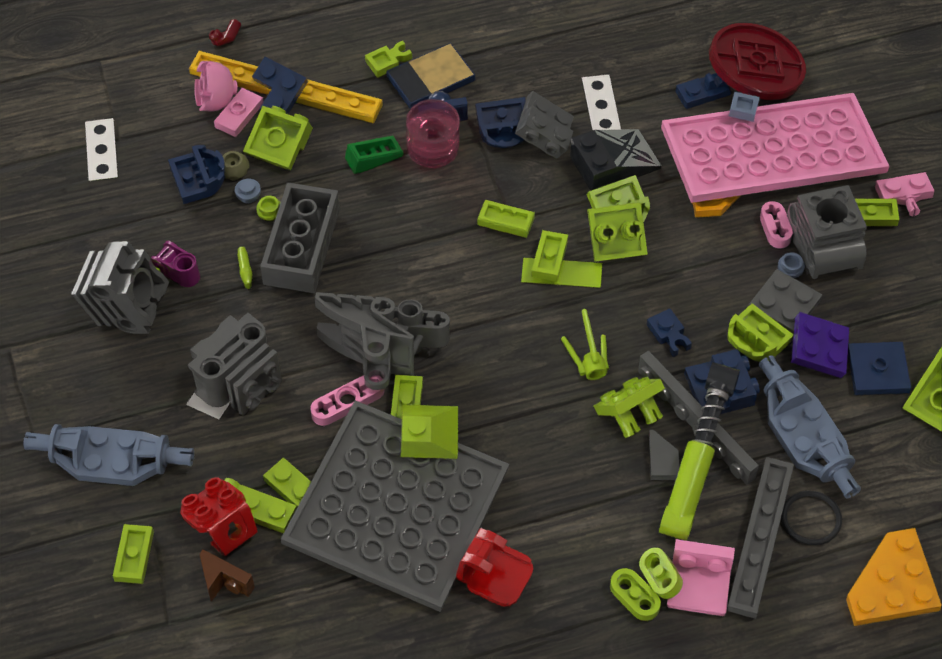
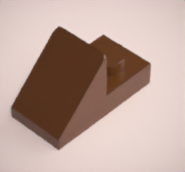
[200,549,255,602]

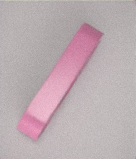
[311,375,384,426]

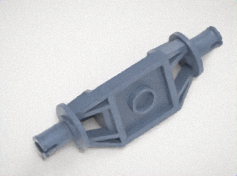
[759,356,861,499]
[23,424,194,486]

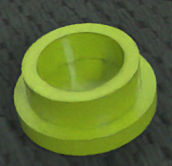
[256,196,281,221]

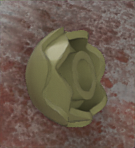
[222,151,250,181]

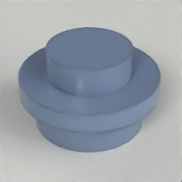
[235,179,261,203]
[778,253,805,278]

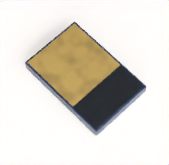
[386,43,475,110]

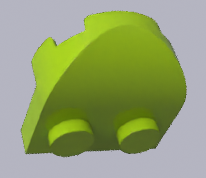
[587,175,650,222]
[727,304,794,362]

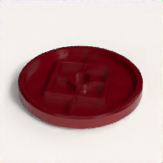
[709,23,806,100]

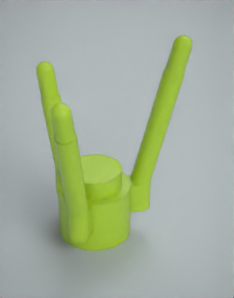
[561,309,609,380]

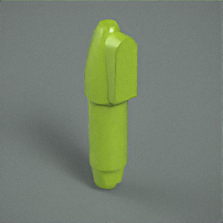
[237,247,252,289]

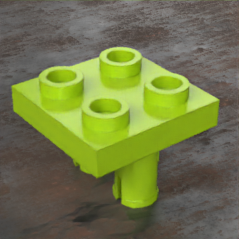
[587,202,647,262]
[594,377,665,438]

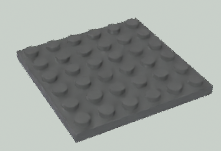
[281,400,509,612]

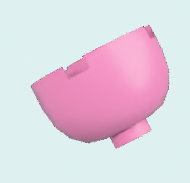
[195,61,237,112]

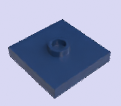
[848,342,911,395]

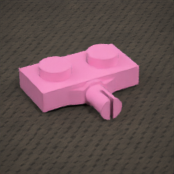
[875,172,934,216]

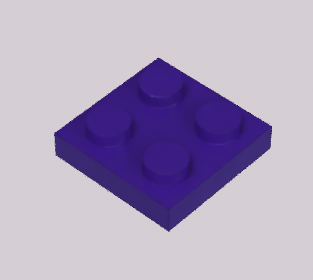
[791,312,849,378]

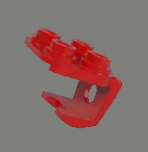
[180,477,258,556]
[456,528,533,607]

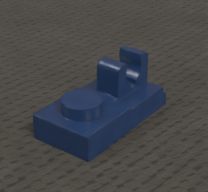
[675,73,731,109]

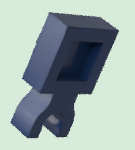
[646,308,692,357]

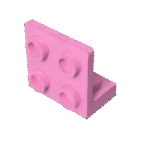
[667,539,735,616]

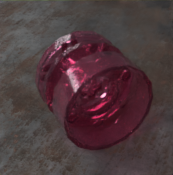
[406,99,460,168]

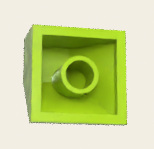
[401,405,458,459]

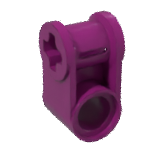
[151,241,200,287]

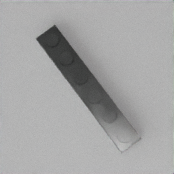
[638,350,759,485]
[727,457,794,619]

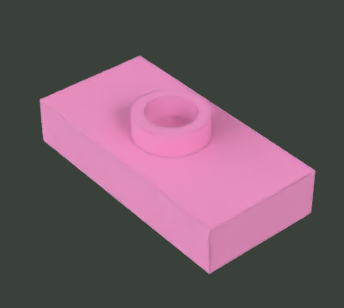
[214,88,263,137]

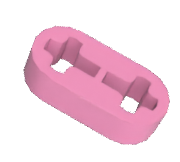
[760,201,793,248]

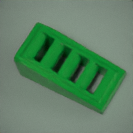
[345,136,404,174]

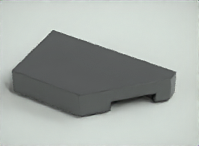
[649,430,679,480]

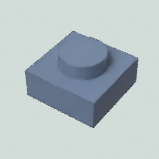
[729,92,760,122]

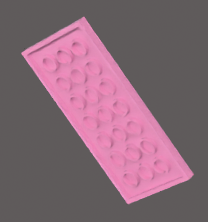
[661,93,889,203]

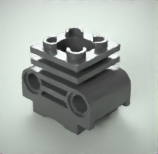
[787,185,867,279]
[71,241,169,334]
[188,313,282,416]

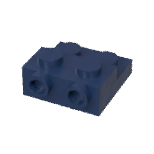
[684,349,760,414]

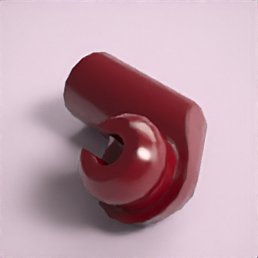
[209,19,241,46]

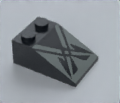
[570,129,661,191]

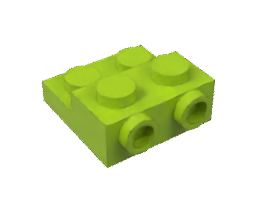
[243,106,313,171]

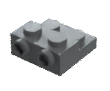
[515,91,574,159]

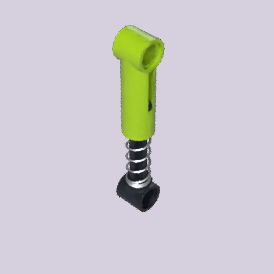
[659,362,740,541]

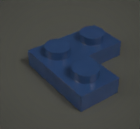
[252,57,308,114]

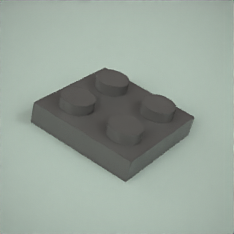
[748,269,822,335]

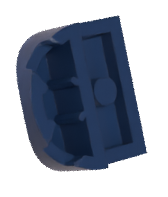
[475,97,526,148]
[168,145,225,204]

